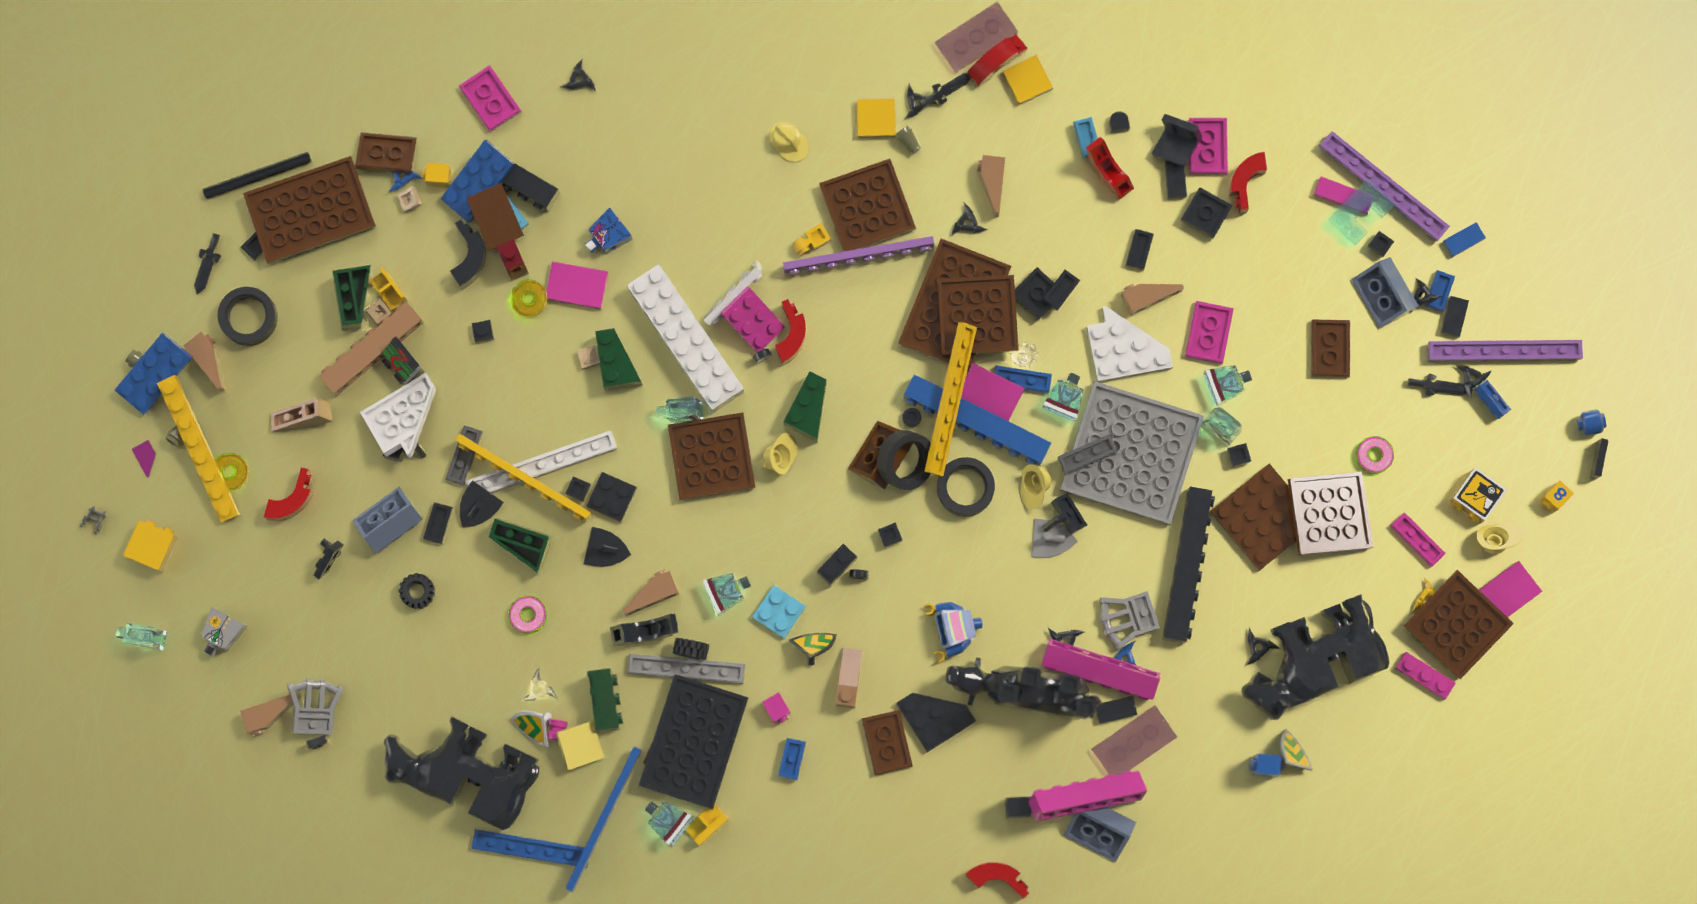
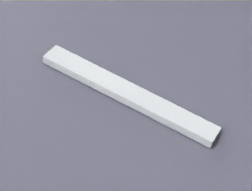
[466,430,617,493]

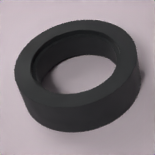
[217,287,278,346]
[877,430,931,490]
[937,457,995,517]

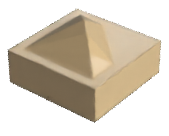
[397,187,422,212]
[365,298,392,325]
[577,345,600,369]

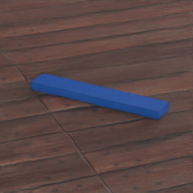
[472,829,588,868]

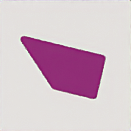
[132,440,156,477]

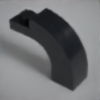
[450,219,486,290]
[610,614,679,646]

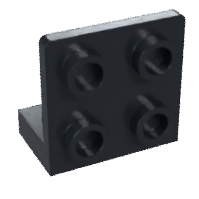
[1152,114,1202,167]

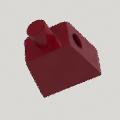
[496,239,529,281]

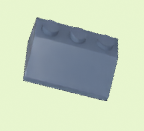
[1352,257,1419,328]
[352,487,423,553]
[1064,807,1136,862]

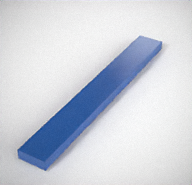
[566,747,642,893]

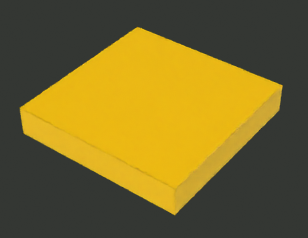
[1003,55,1053,105]
[857,99,896,138]

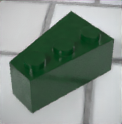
[333,265,371,331]
[595,328,643,391]
[783,371,827,442]
[489,518,553,573]
[587,668,623,732]

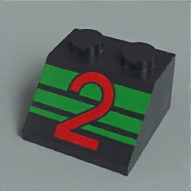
[381,336,424,385]

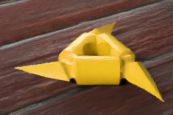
[1412,577,1435,613]

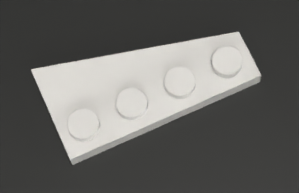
[704,260,762,325]

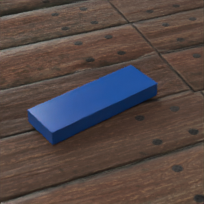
[994,365,1052,394]

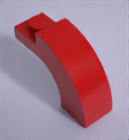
[967,34,1028,86]
[1086,137,1134,200]
[1229,152,1267,214]
[775,299,806,366]
[263,467,314,521]
[965,862,1029,899]

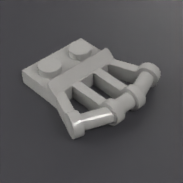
[1099,591,1160,651]
[287,679,343,734]

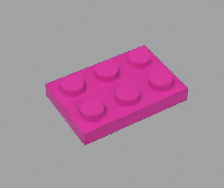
[721,286,785,352]

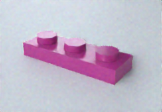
[1395,652,1456,700]

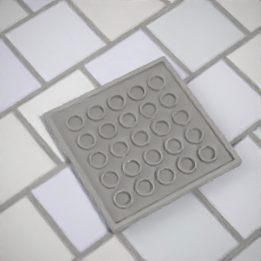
[1060,381,1204,525]

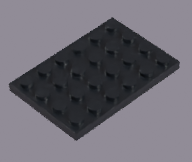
[638,674,748,809]

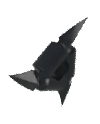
[560,58,596,91]
[905,83,939,119]
[951,201,989,236]
[1410,278,1441,314]
[1455,365,1492,397]
[1048,627,1085,646]
[1247,627,1281,665]

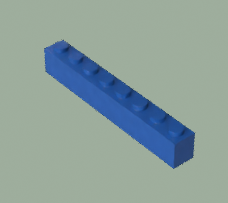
[904,374,1051,466]

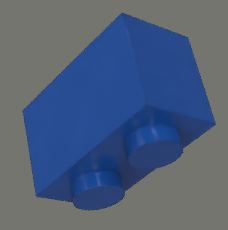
[1249,754,1281,777]

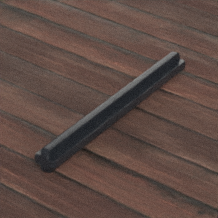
[203,152,312,199]

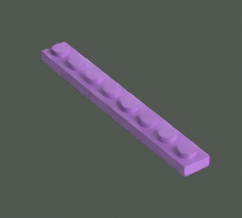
[1319,131,1450,242]
[783,236,934,275]
[1428,340,1583,361]

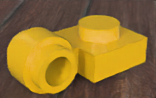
[793,223,831,256]

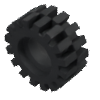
[399,573,435,609]
[672,638,709,660]

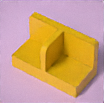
[370,267,408,312]
[685,804,729,846]

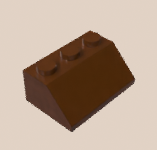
[848,421,913,490]

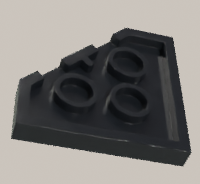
[896,693,976,753]

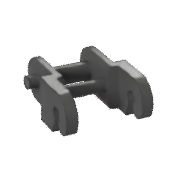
[80,506,106,535]

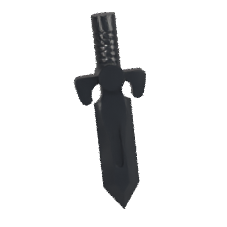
[919,73,971,108]
[194,233,221,294]
[1407,373,1468,396]

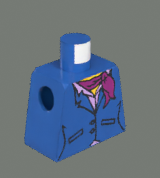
[585,208,633,253]

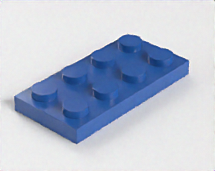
[440,140,515,223]
[114,332,193,415]

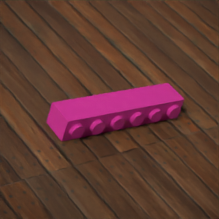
[1042,638,1161,700]
[1028,771,1147,822]

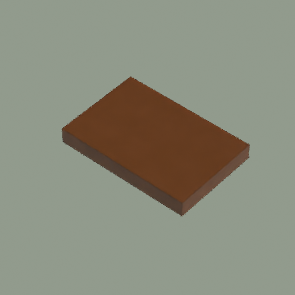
[355,132,418,174]
[466,183,524,250]
[1311,319,1350,378]
[862,710,913,776]

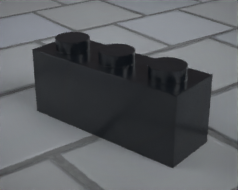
[501,164,560,212]

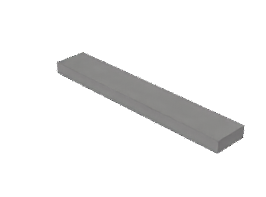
[628,654,745,684]

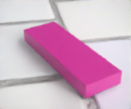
[1314,176,1374,215]
[1390,512,1446,567]

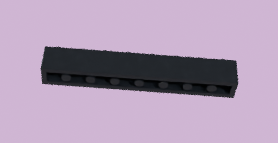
[1162,486,1215,643]

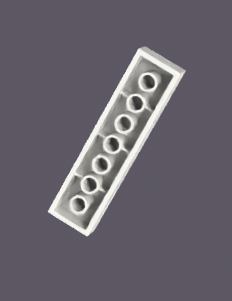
[627,264,744,413]

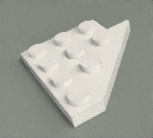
[1087,306,1173,382]
[360,373,436,458]

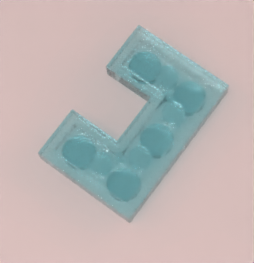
[1328,178,1395,246]

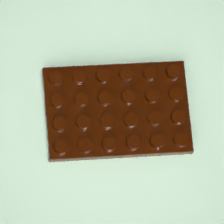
[243,156,376,264]
[898,238,1011,372]

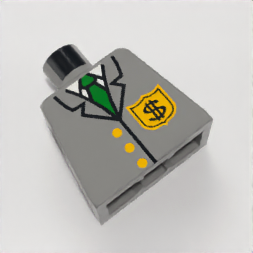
[201,607,248,657]

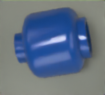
[1577,409,1607,436]

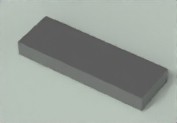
[446,425,483,486]
[1057,434,1118,475]

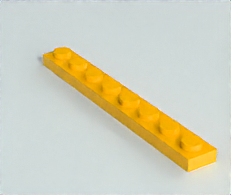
[924,322,977,476]
[157,375,240,523]
[456,434,592,521]

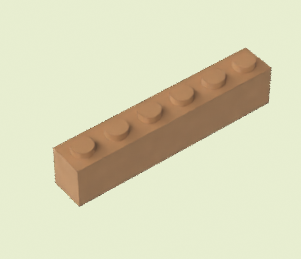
[319,302,424,397]

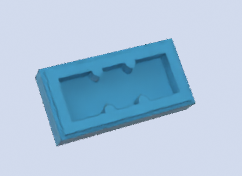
[1073,117,1098,159]

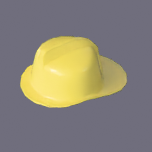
[769,121,809,162]
[763,433,798,475]
[1020,464,1051,510]
[1477,522,1523,554]

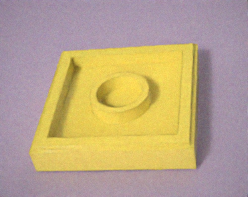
[556,721,604,770]

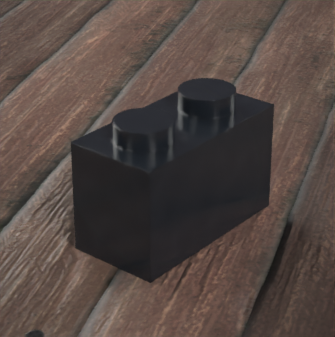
[817,543,857,587]
[1005,797,1033,819]

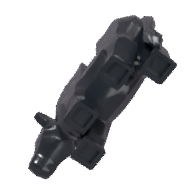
[1241,594,1390,720]
[945,657,1102,720]
[384,716,539,830]

